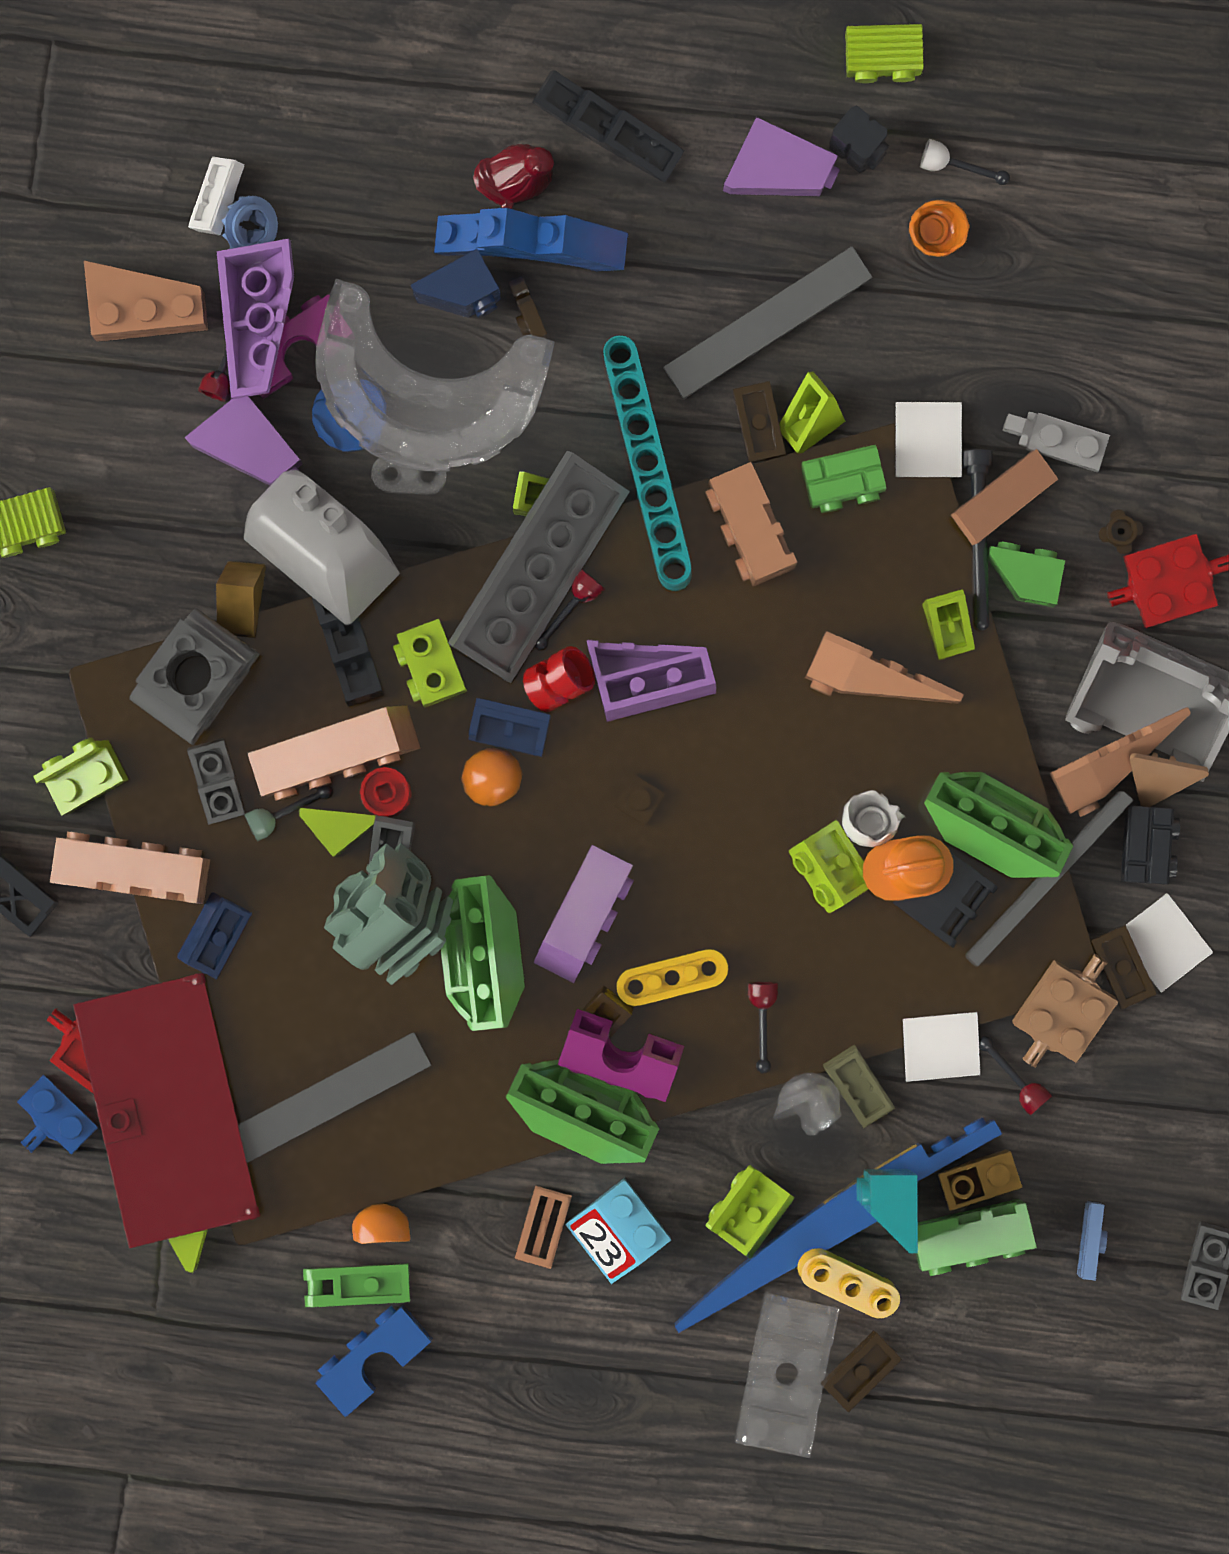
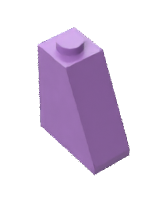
[723,117,840,196]
[185,397,302,485]

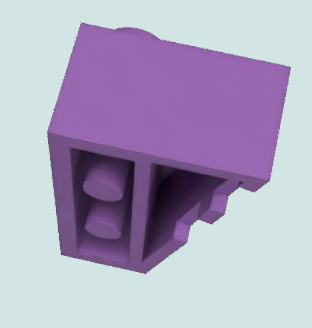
[586,640,716,722]
[534,845,634,983]

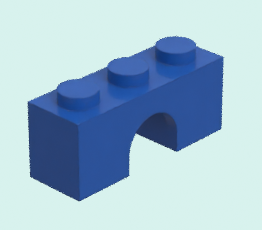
[316,1305,433,1417]

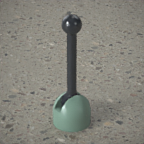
[244,784,333,842]

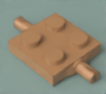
[1012,954,1118,1067]

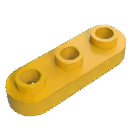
[617,950,728,1006]
[797,1248,900,1318]

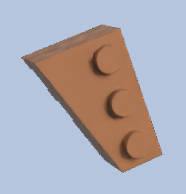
[705,462,798,587]

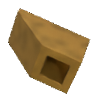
[938,1149,1022,1211]

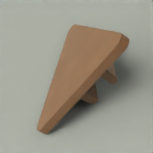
[1130,753,1209,807]

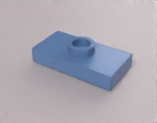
[1077,1201,1107,1281]

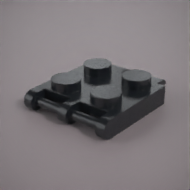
[893,851,998,948]

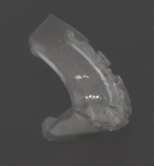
[316,279,555,471]

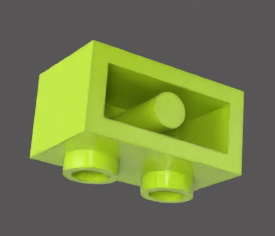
[393,619,467,707]

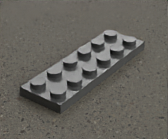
[448,451,630,683]

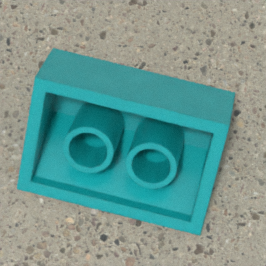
[856,1169,918,1253]

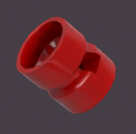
[523,646,595,712]
[360,767,412,818]

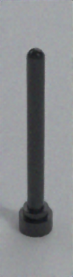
[963,449,993,630]

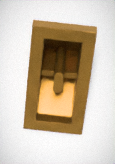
[216,561,266,638]

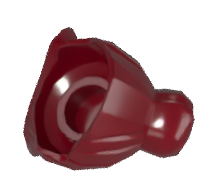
[473,144,554,209]

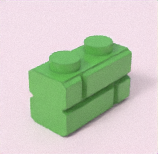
[801,445,886,513]

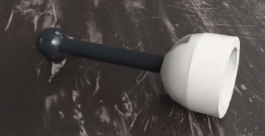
[920,139,1010,185]

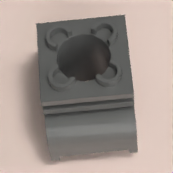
[129,608,260,745]

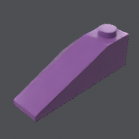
[217,239,294,399]

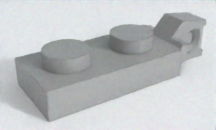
[1003,412,1110,472]

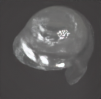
[772,1073,842,1135]

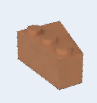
[84,261,208,342]

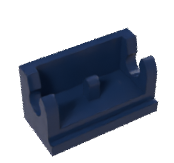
[468,698,551,757]

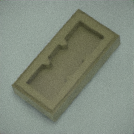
[823,1045,895,1128]

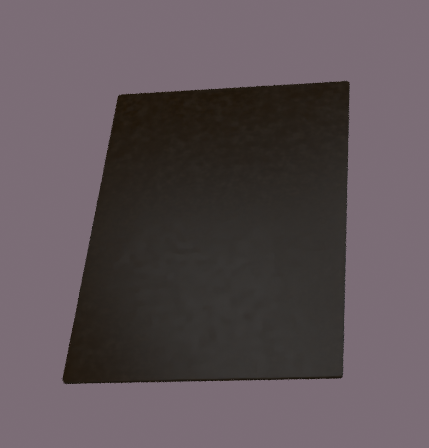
[69,422,1103,1245]

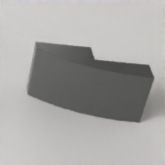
[187,738,245,825]
[1181,1221,1229,1310]

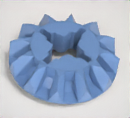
[221,196,278,249]

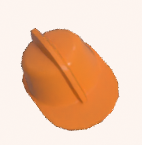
[863,836,953,901]

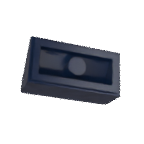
[177,892,252,979]

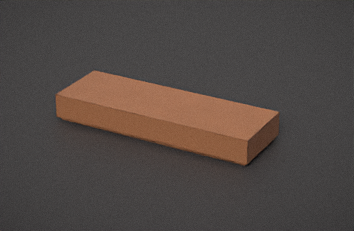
[951,449,1058,545]

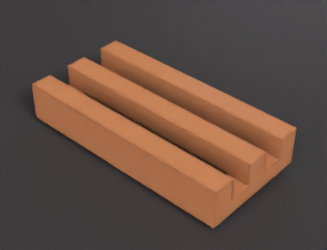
[515,1185,572,1269]

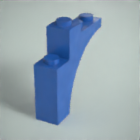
[434,208,628,271]

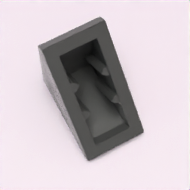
[368,815,416,874]

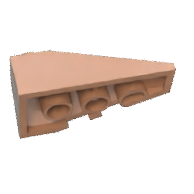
[805,631,964,703]
[1050,707,1191,817]

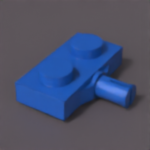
[17,1075,99,1155]

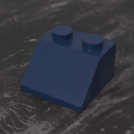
[411,249,501,318]

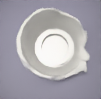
[842,790,905,847]

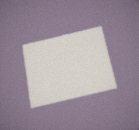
[896,402,962,477]
[1126,893,1213,993]
[903,1012,980,1082]

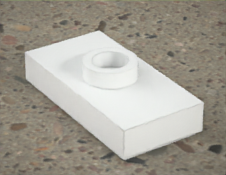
[188,157,244,235]

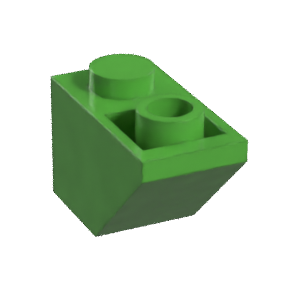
[988,542,1065,608]

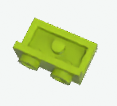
[706,1165,795,1258]

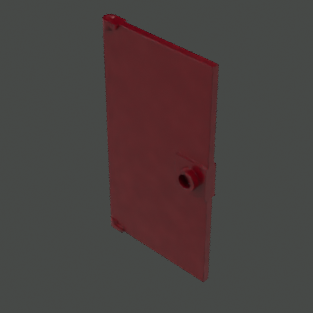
[73,973,261,1249]

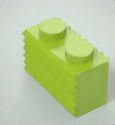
[845,24,923,83]
[0,487,66,558]

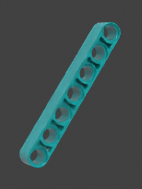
[603,335,692,591]

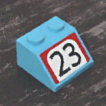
[565,1177,671,1284]

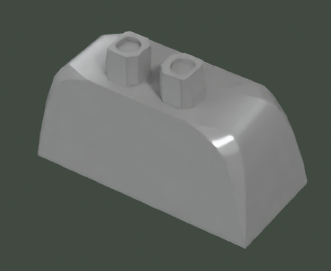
[244,470,400,625]

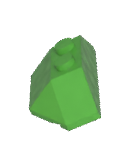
[924,772,1073,878]
[441,875,525,1031]
[506,1059,659,1164]

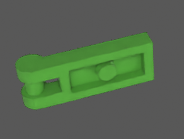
[303,1263,411,1307]

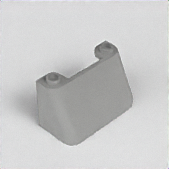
[1065,622,1229,782]

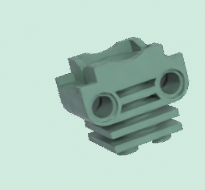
[324,843,453,985]

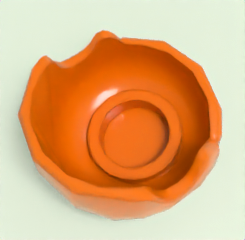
[909,199,970,257]
[461,748,523,807]
[352,1204,410,1244]

